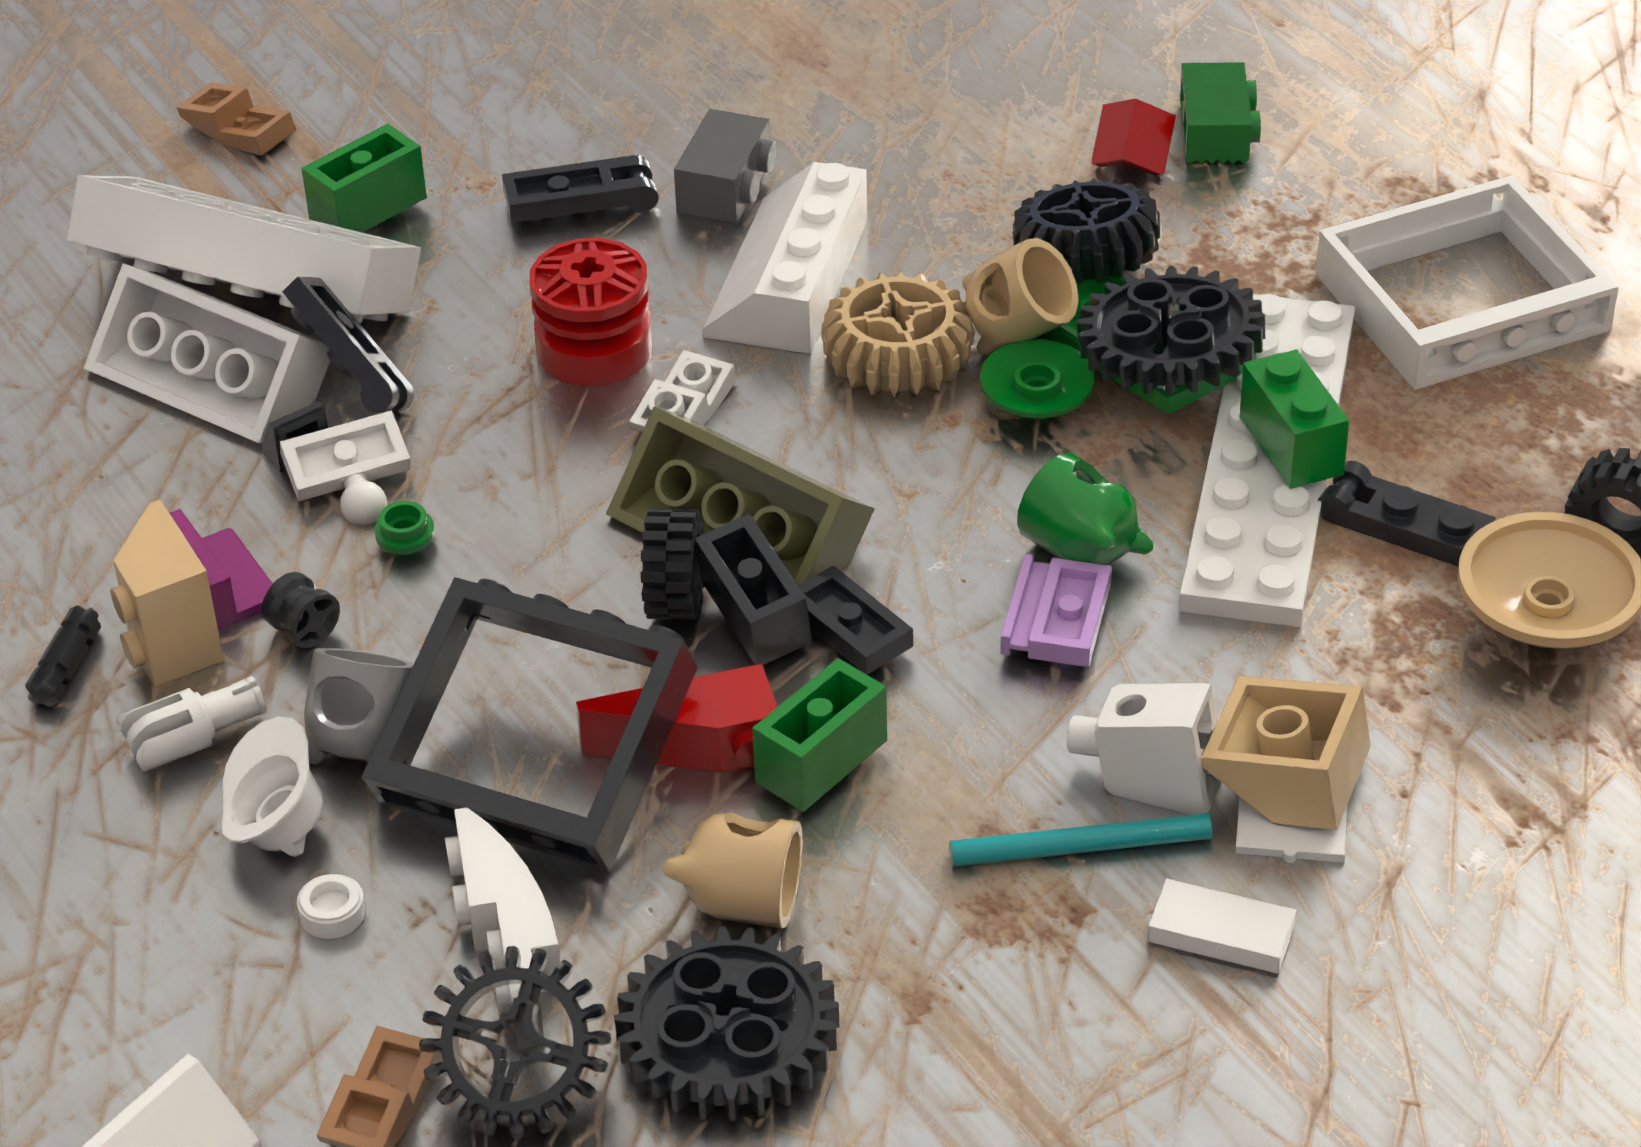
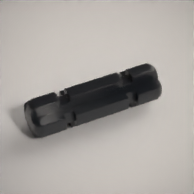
[25,605,101,707]

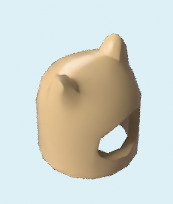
[962,238,1079,355]
[662,813,803,928]

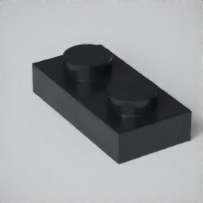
[798,565,913,675]

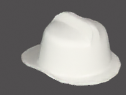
[221,716,324,857]

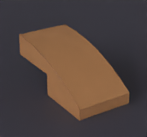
[177,82,296,156]
[316,1026,443,1147]

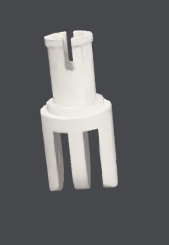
[116,676,266,773]

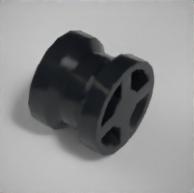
[261,571,340,648]

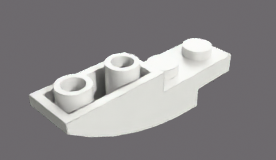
[445,808,560,1049]

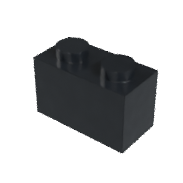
[694,514,812,666]

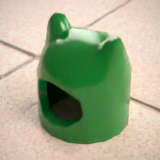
[1017,453,1153,565]

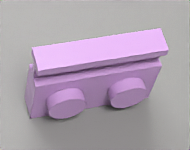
[1000,554,1112,667]

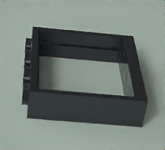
[361,577,698,872]

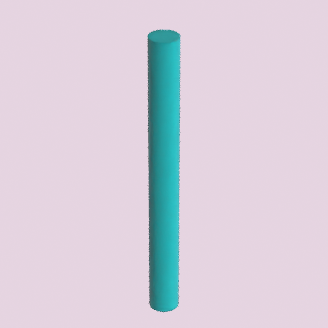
[949,813,1212,867]

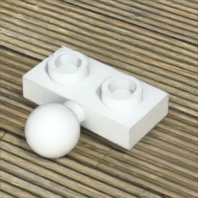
[280,410,410,525]

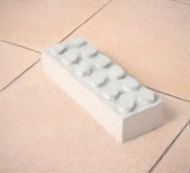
[66,175,421,323]

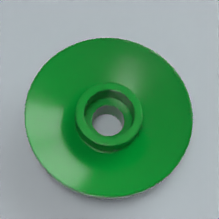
[980,339,1095,418]

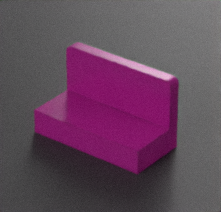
[170,509,273,630]

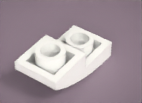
[629,350,737,432]

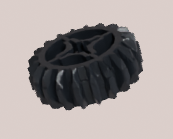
[1012,178,1161,284]
[419,946,611,1138]

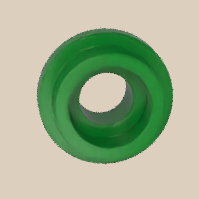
[374,501,435,555]

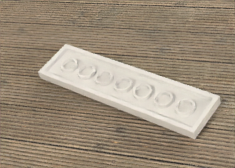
[1179,294,1355,627]

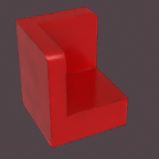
[1091,98,1176,176]

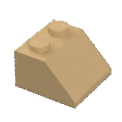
[110,499,224,687]
[1201,675,1371,830]

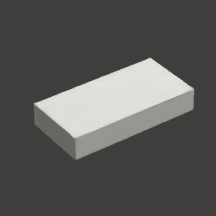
[1147,878,1296,974]

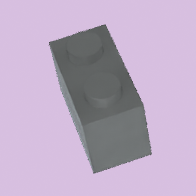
[674,109,777,223]

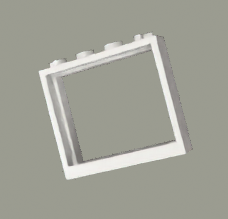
[1315,175,1619,390]

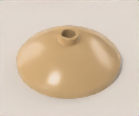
[1457,512,1641,649]

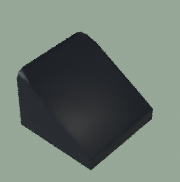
[262,401,328,472]

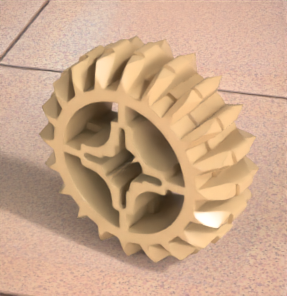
[821,270,974,398]

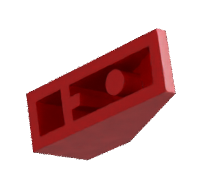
[576,663,778,773]

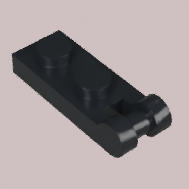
[502,155,659,223]
[282,276,414,413]
[1317,460,1496,566]

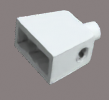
[1067,683,1221,815]

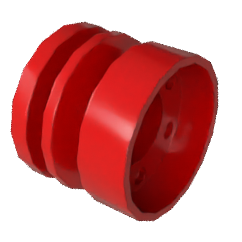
[529,238,652,386]

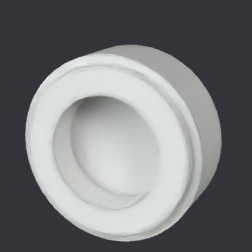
[297,874,366,939]

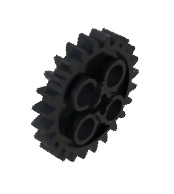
[1077,266,1265,395]
[614,926,840,1121]

